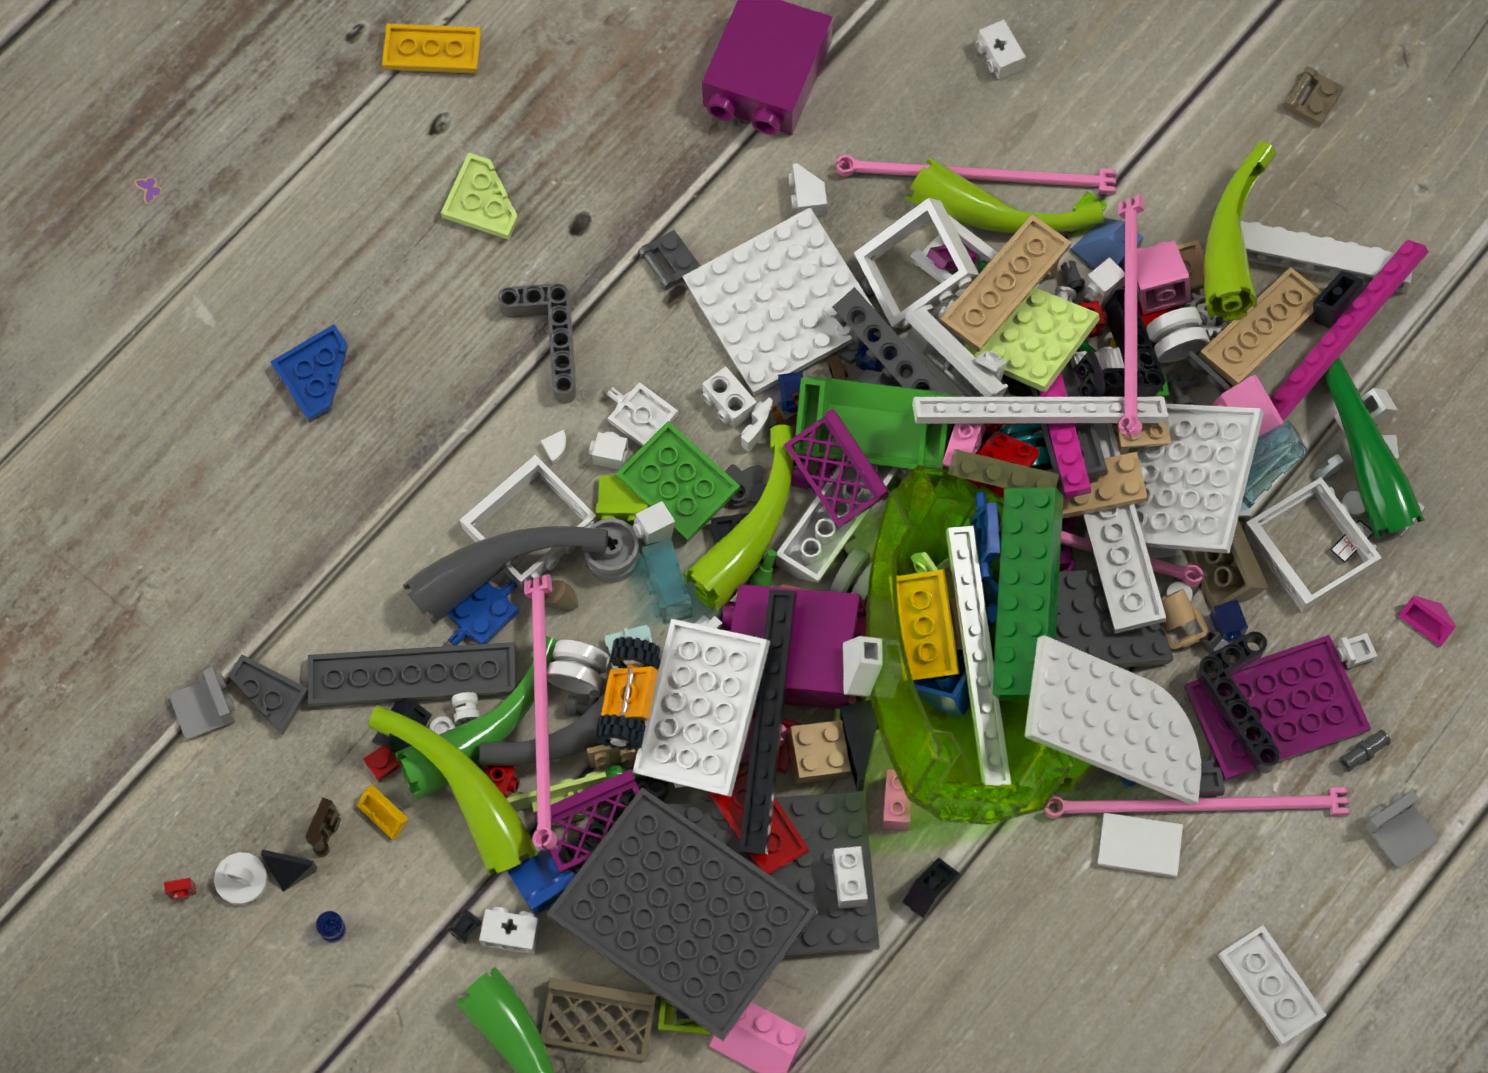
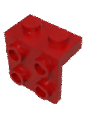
[969,431,1039,498]

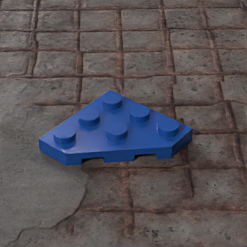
[270,324,348,422]

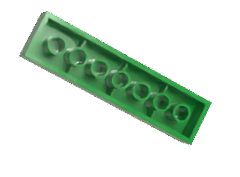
[992,487,1063,701]

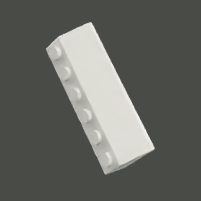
[776,460,900,583]

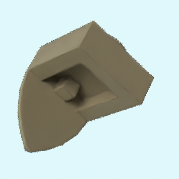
[545,580,579,610]

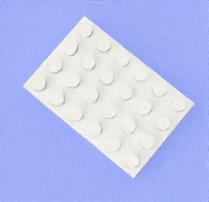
[632,619,770,797]

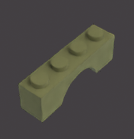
[948,449,1059,489]

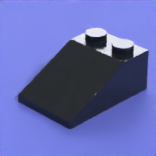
[839,700,881,792]

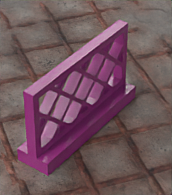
[784,408,892,528]
[534,769,640,873]

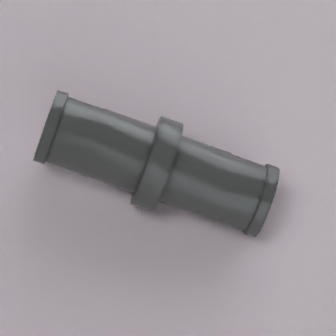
[1340,730,1391,772]

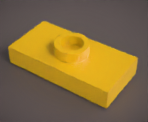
[356,785,409,840]

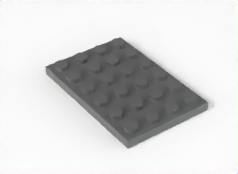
[1056,570,1174,668]

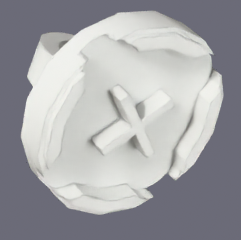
[214,852,268,906]

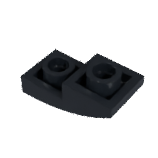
[1074,352,1105,397]

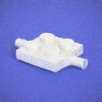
[607,382,678,447]

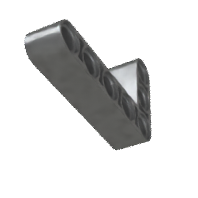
[498,283,576,404]

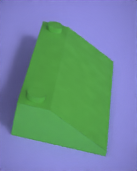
[794,376,956,473]

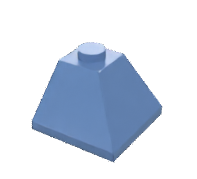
[1071,218,1143,270]

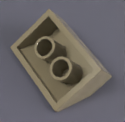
[1186,520,1269,611]

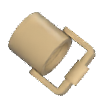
[1160,589,1209,649]

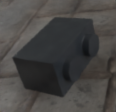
[1313,271,1364,329]

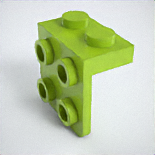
[596,475,649,525]

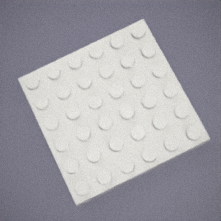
[682,208,874,396]
[1084,404,1264,553]

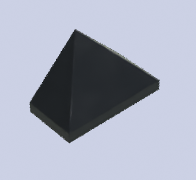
[261,849,317,892]

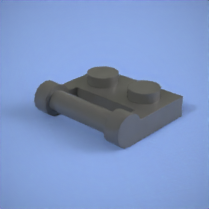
[637,230,701,290]

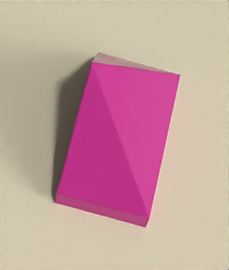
[1398,595,1456,647]

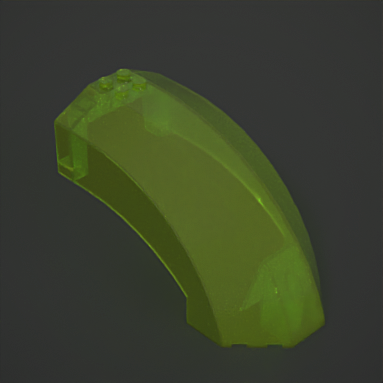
[866,465,1075,825]

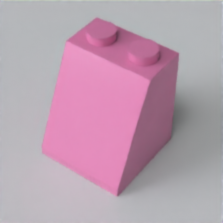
[1137,240,1191,315]

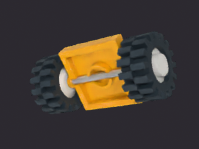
[595,637,660,750]

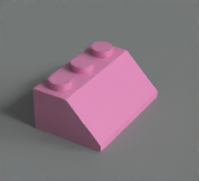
[1211,375,1293,469]
[709,1002,807,1073]

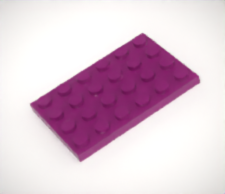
[1184,635,1371,781]

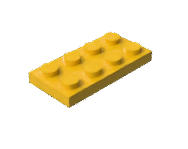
[382,24,482,74]
[891,569,960,681]

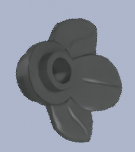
[726,464,767,507]

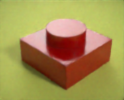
[363,746,400,782]
[164,878,196,901]

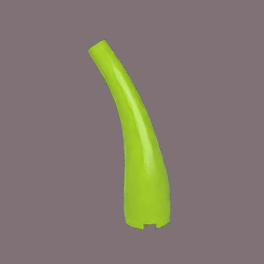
[1203,141,1277,321]
[904,157,1104,234]
[683,425,794,612]
[368,705,538,875]

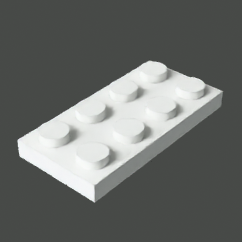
[1218,925,1327,1046]

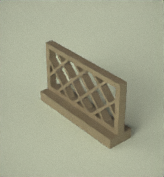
[541,977,658,1061]

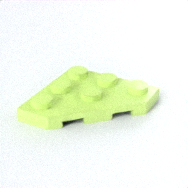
[441,152,518,240]

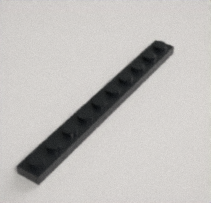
[739,589,797,855]

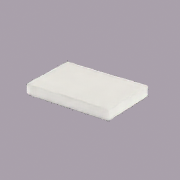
[1097,813,1183,878]

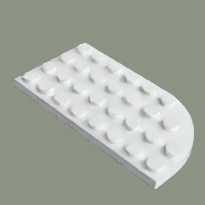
[1025,635,1201,805]

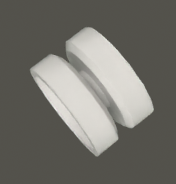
[1146,307,1210,363]
[547,640,610,695]

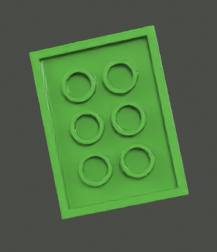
[615,421,741,542]

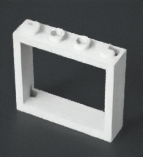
[854,198,979,330]
[460,455,597,590]
[1243,477,1382,612]

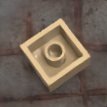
[786,720,851,784]

